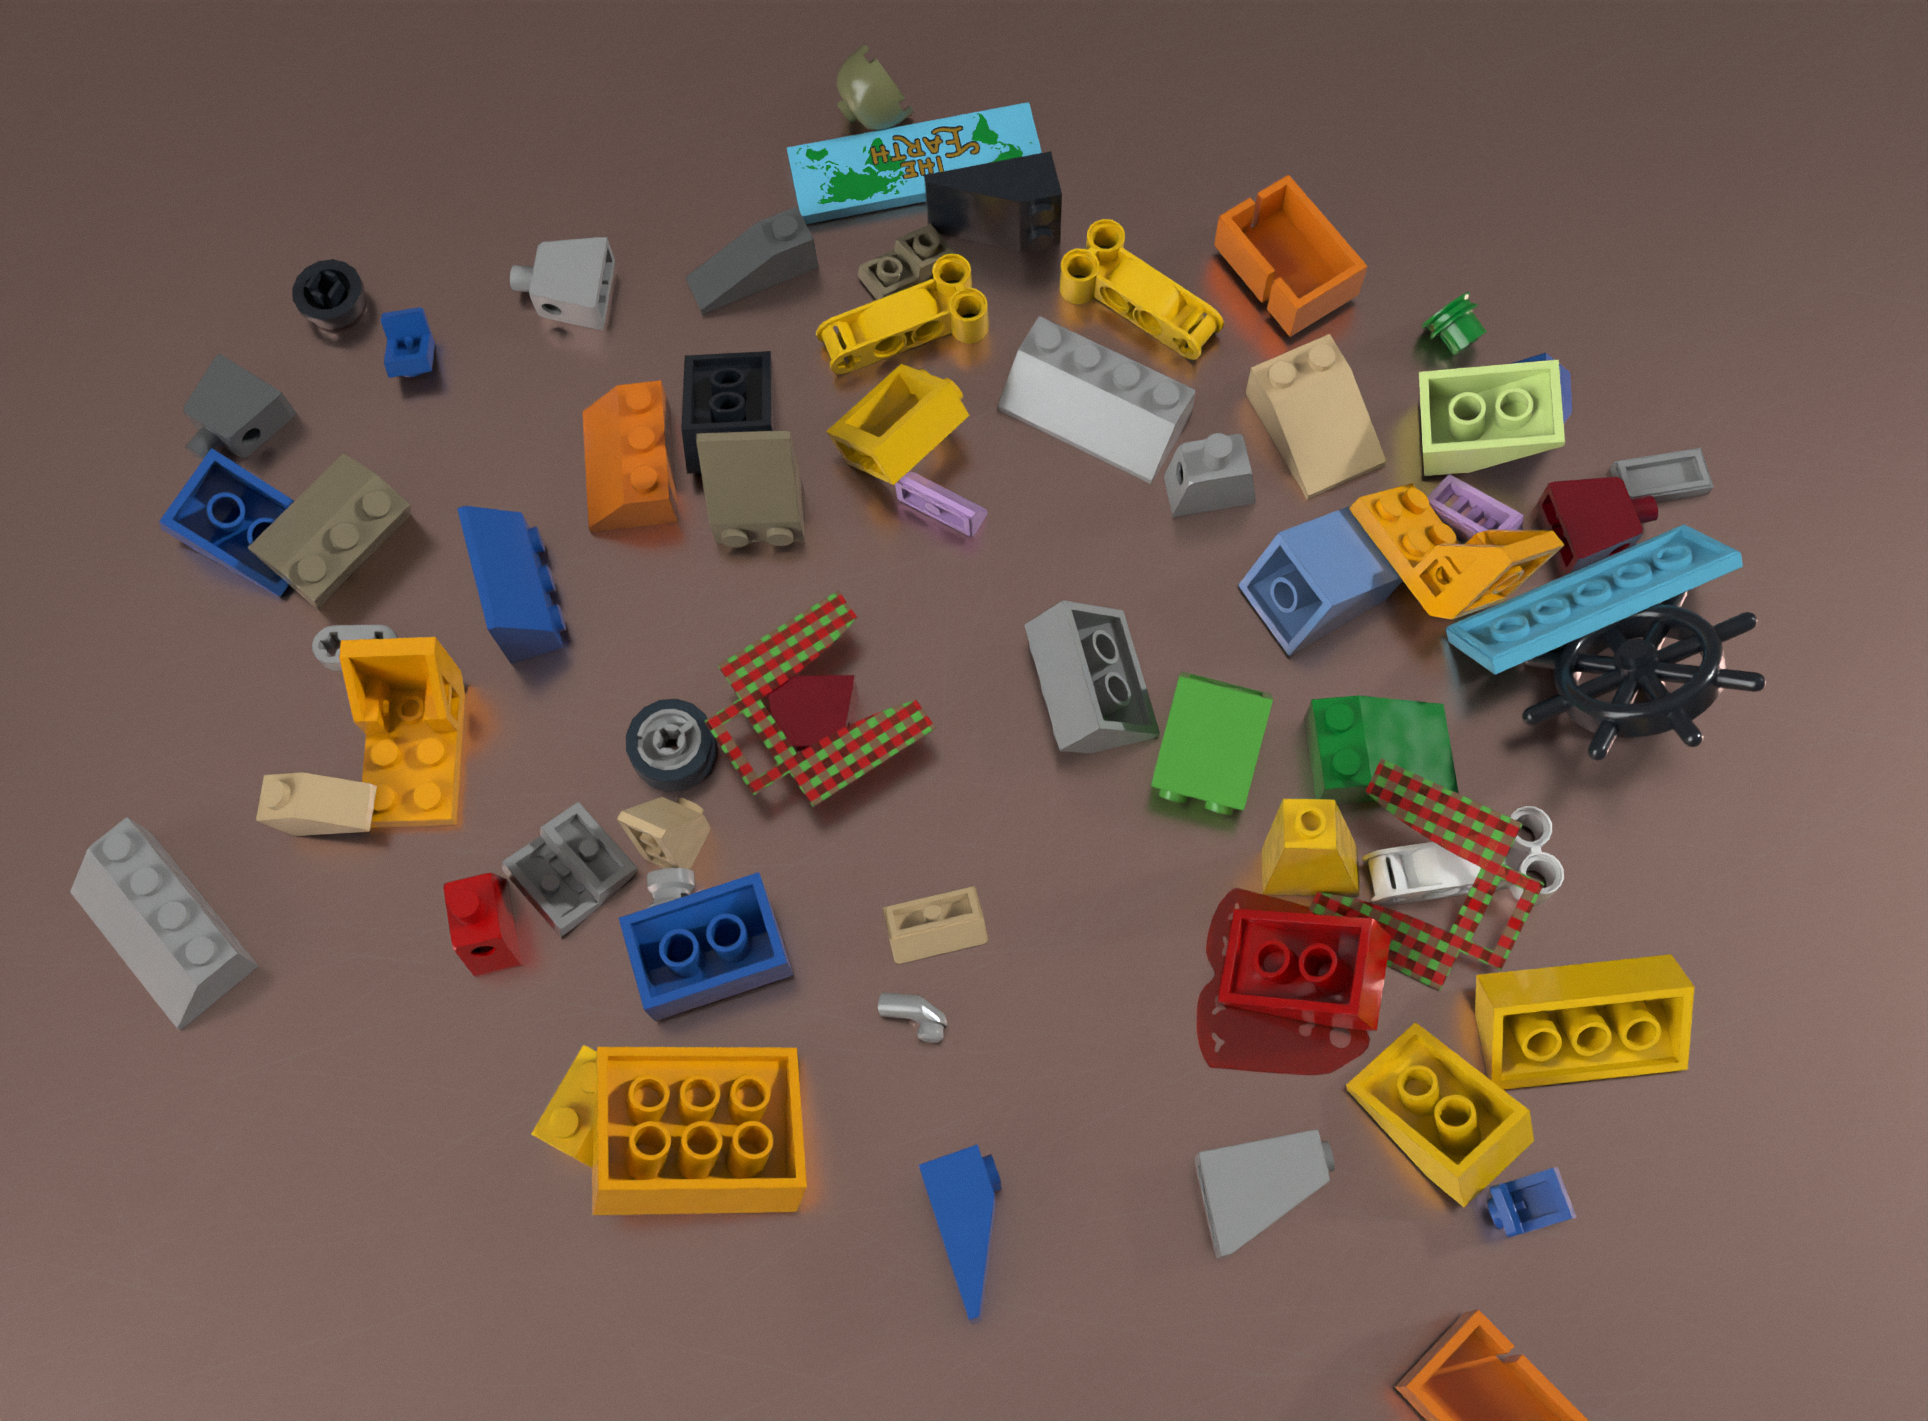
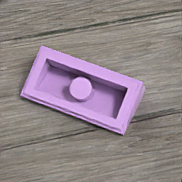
[895,472,987,537]

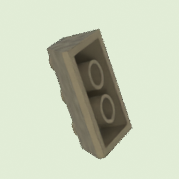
[247,453,411,610]

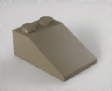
[696,430,805,547]

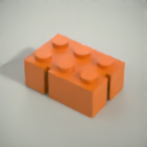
[1214,175,1368,337]
[1395,1309,1589,1421]

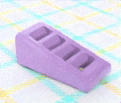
[1427,474,1523,543]

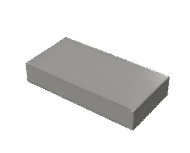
[1610,448,1714,502]

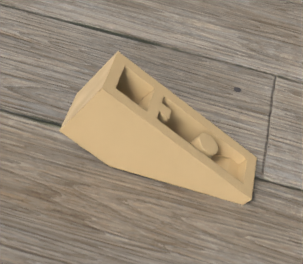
[617,797,711,870]

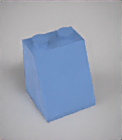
[1238,505,1403,656]

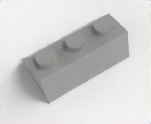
[1024,600,1161,754]

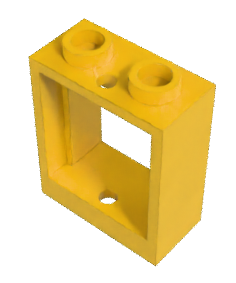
[826,364,970,485]

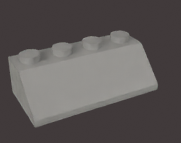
[997,316,1196,484]
[70,817,259,1030]

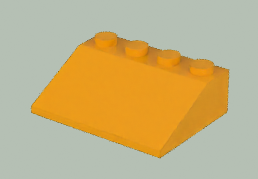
[592,1047,807,1215]

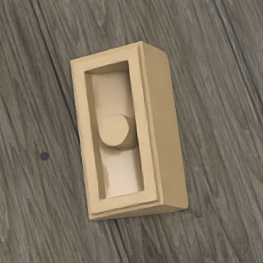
[883,886,988,964]

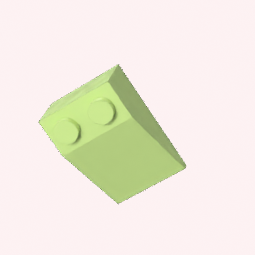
[1419,359,1565,476]

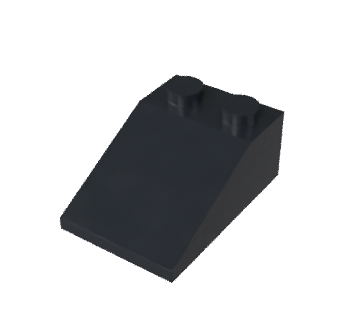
[924,151,1062,251]
[681,351,775,474]

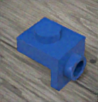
[381,307,435,378]
[1488,1167,1576,1238]

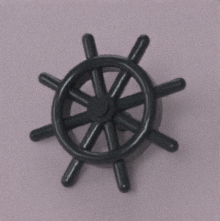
[1522,591,1766,761]

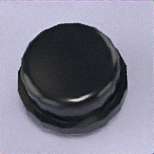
[292,259,365,330]

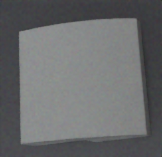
[502,802,637,937]

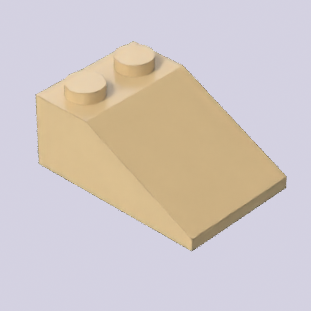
[1245,334,1387,500]

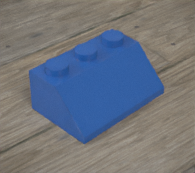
[457,506,566,664]
[619,872,793,1021]

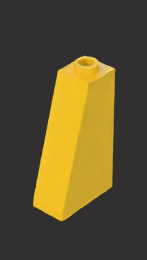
[1262,799,1360,897]

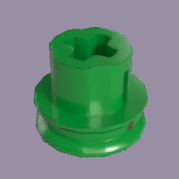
[1422,292,1487,356]

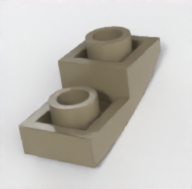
[858,224,955,300]

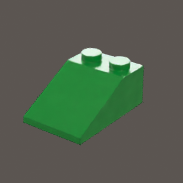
[1304,695,1459,805]

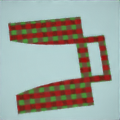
[704,590,936,807]
[1307,758,1544,991]

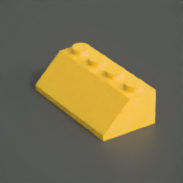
[1475,954,1695,1090]

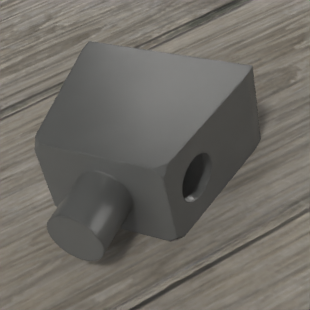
[183,353,297,461]

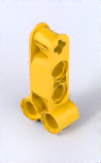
[1059,219,1224,360]
[816,253,989,374]

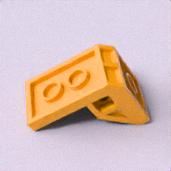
[1349,483,1564,620]
[339,637,465,828]

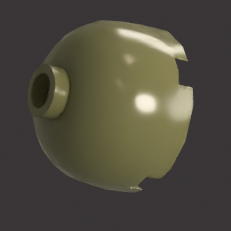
[836,43,914,131]

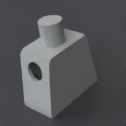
[510,237,615,330]
[1164,433,1256,517]

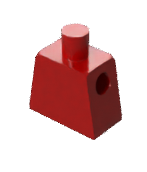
[443,873,522,977]

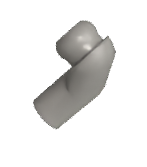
[878,992,948,1043]

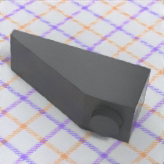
[686,206,819,315]

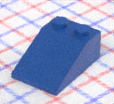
[159,448,294,598]
[919,1144,1002,1325]

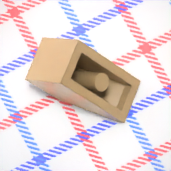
[256,772,377,836]

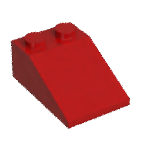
[1218,909,1391,1031]

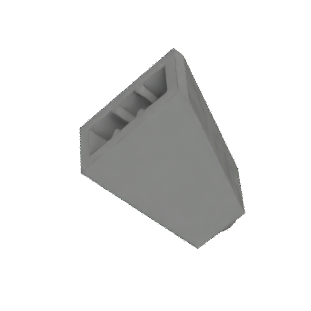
[1194,1129,1335,1260]

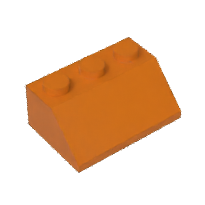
[582,380,678,532]

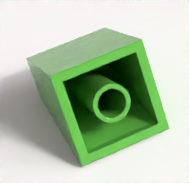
[1151,671,1273,815]

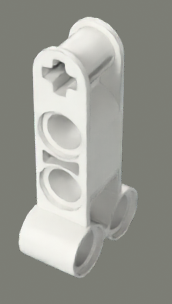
[1362,806,1564,906]

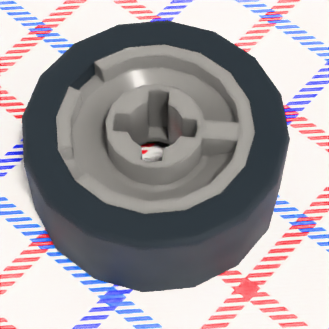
[626,699,718,792]

